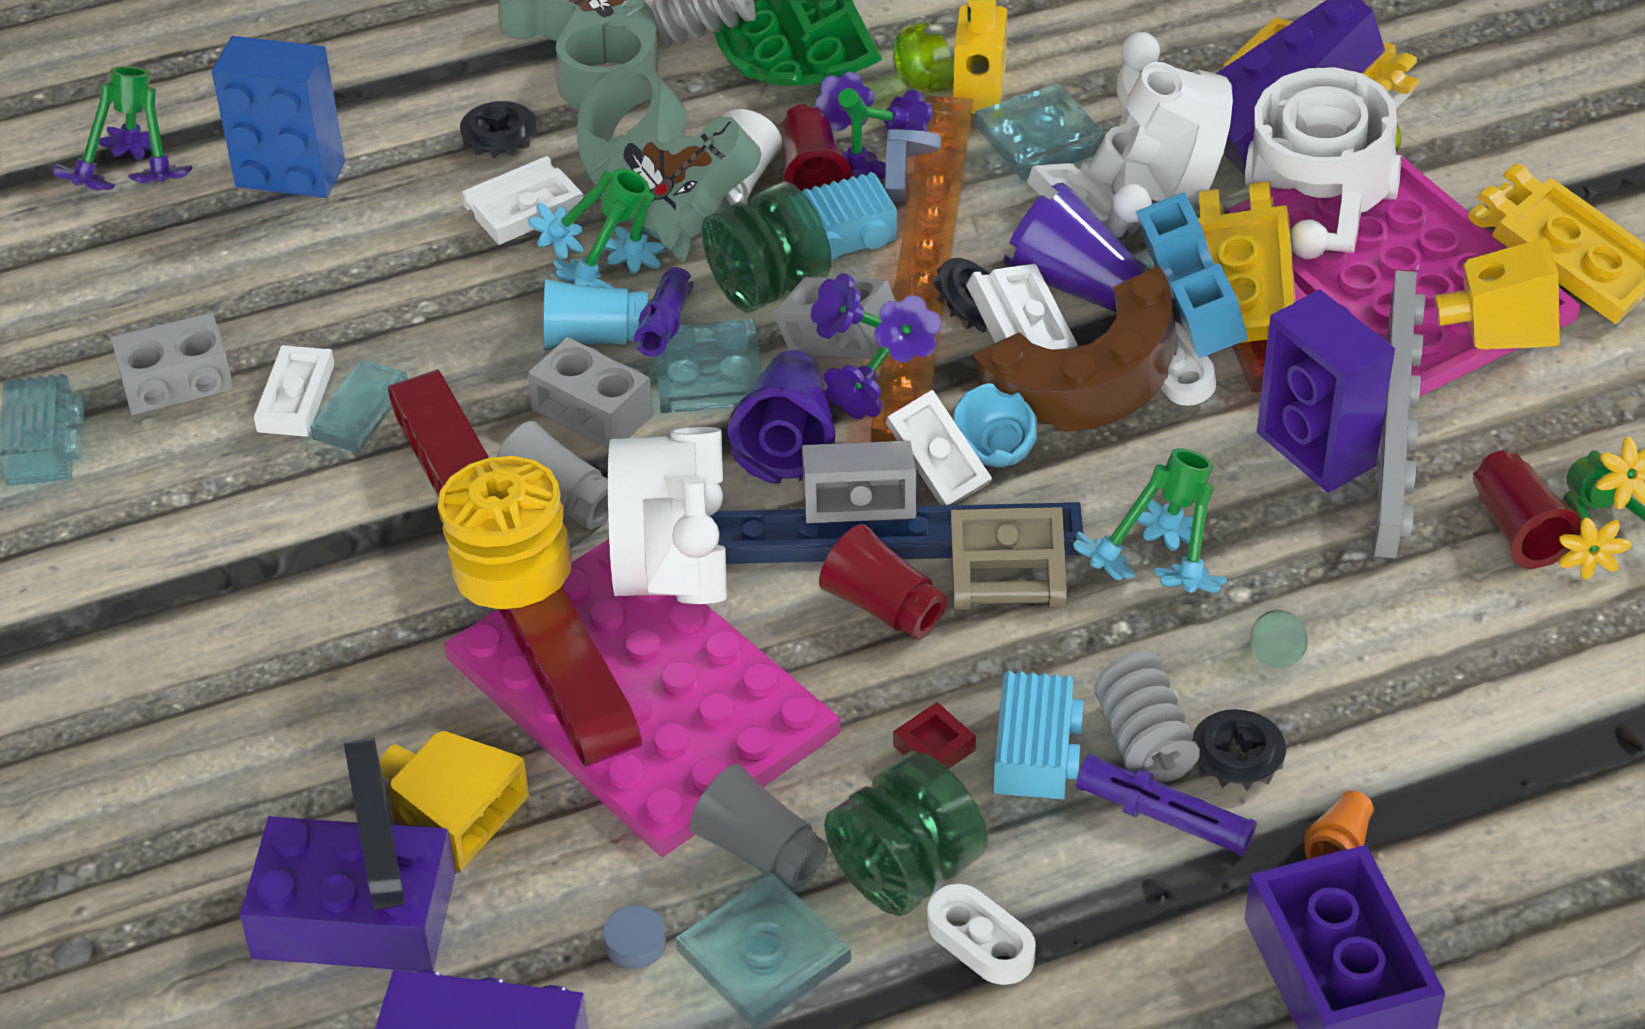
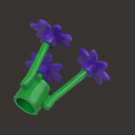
[52,66,193,191]

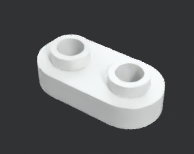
[1160,322,1216,405]
[927,884,1035,985]

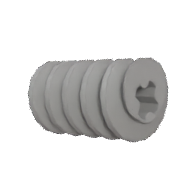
[653,0,755,48]
[1095,651,1200,783]

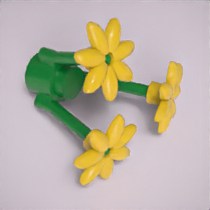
[1559,436,1645,580]

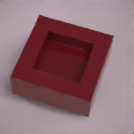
[893,702,976,781]

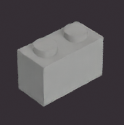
[802,441,916,523]

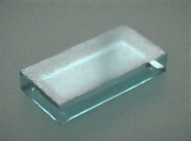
[310,359,408,453]

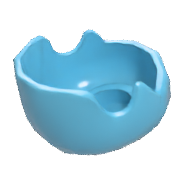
[953,383,1037,468]

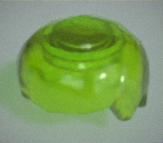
[893,23,954,95]

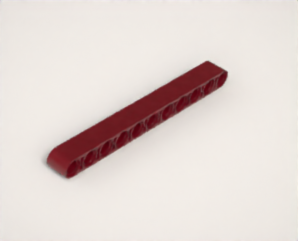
[387,369,642,767]

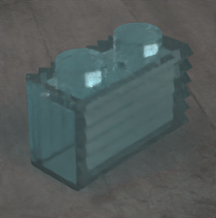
[0,373,84,487]

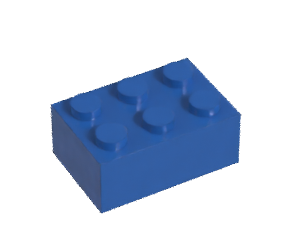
[211,36,345,198]

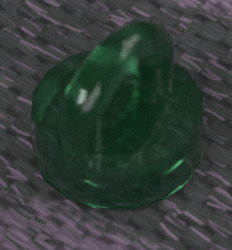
[1250,609,1308,668]

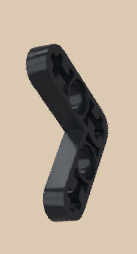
[344,737,405,911]

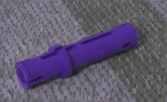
[634,267,694,357]
[1076,753,1257,857]

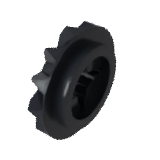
[460,101,537,158]
[933,258,989,333]
[1192,709,1286,791]

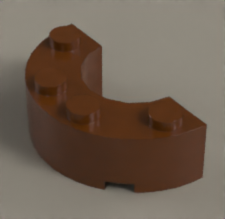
[973,265,1177,432]

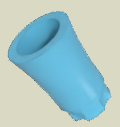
[544,279,648,351]

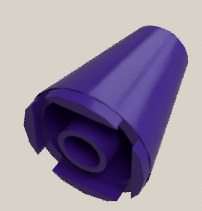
[1003,183,1146,313]
[728,350,835,484]

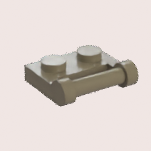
[950,507,1067,610]

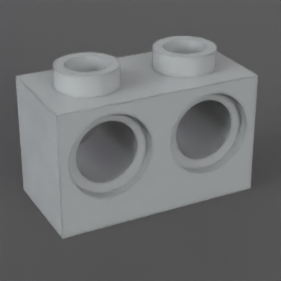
[773,277,896,359]
[110,312,234,415]
[527,337,653,449]

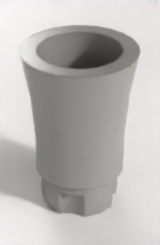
[496,421,609,530]

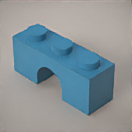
[1136,192,1248,359]

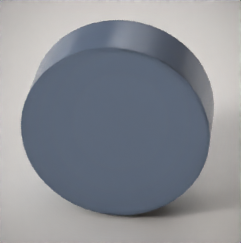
[603,905,666,969]

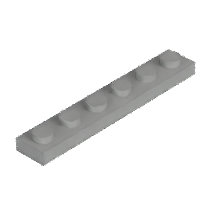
[1374,270,1425,559]

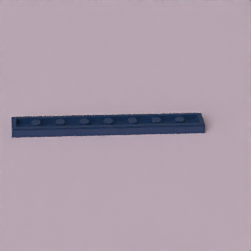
[710,502,1084,564]

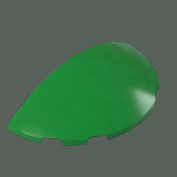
[715,0,883,86]

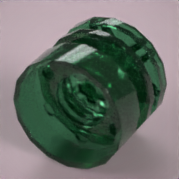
[701,182,831,313]
[824,751,988,917]

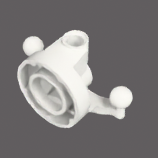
[1090,32,1233,237]
[1245,68,1402,260]
[608,427,727,604]

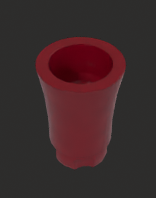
[780,104,851,195]
[1473,450,1582,569]
[819,524,948,640]

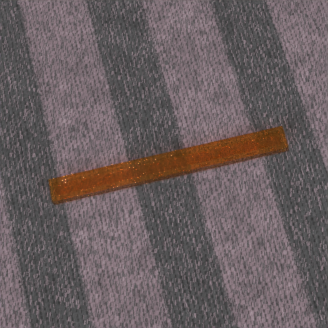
[871,95,974,442]

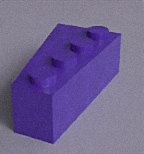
[1215,0,1385,176]

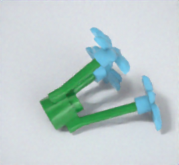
[528,168,665,288]
[1073,448,1227,593]

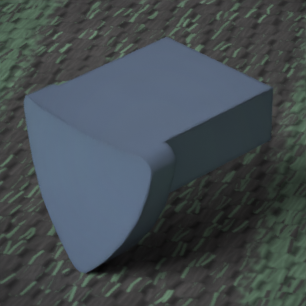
[885,130,941,203]

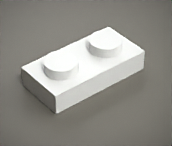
[254,345,335,437]
[885,390,992,506]

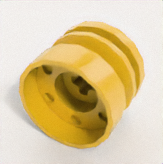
[438,456,572,609]

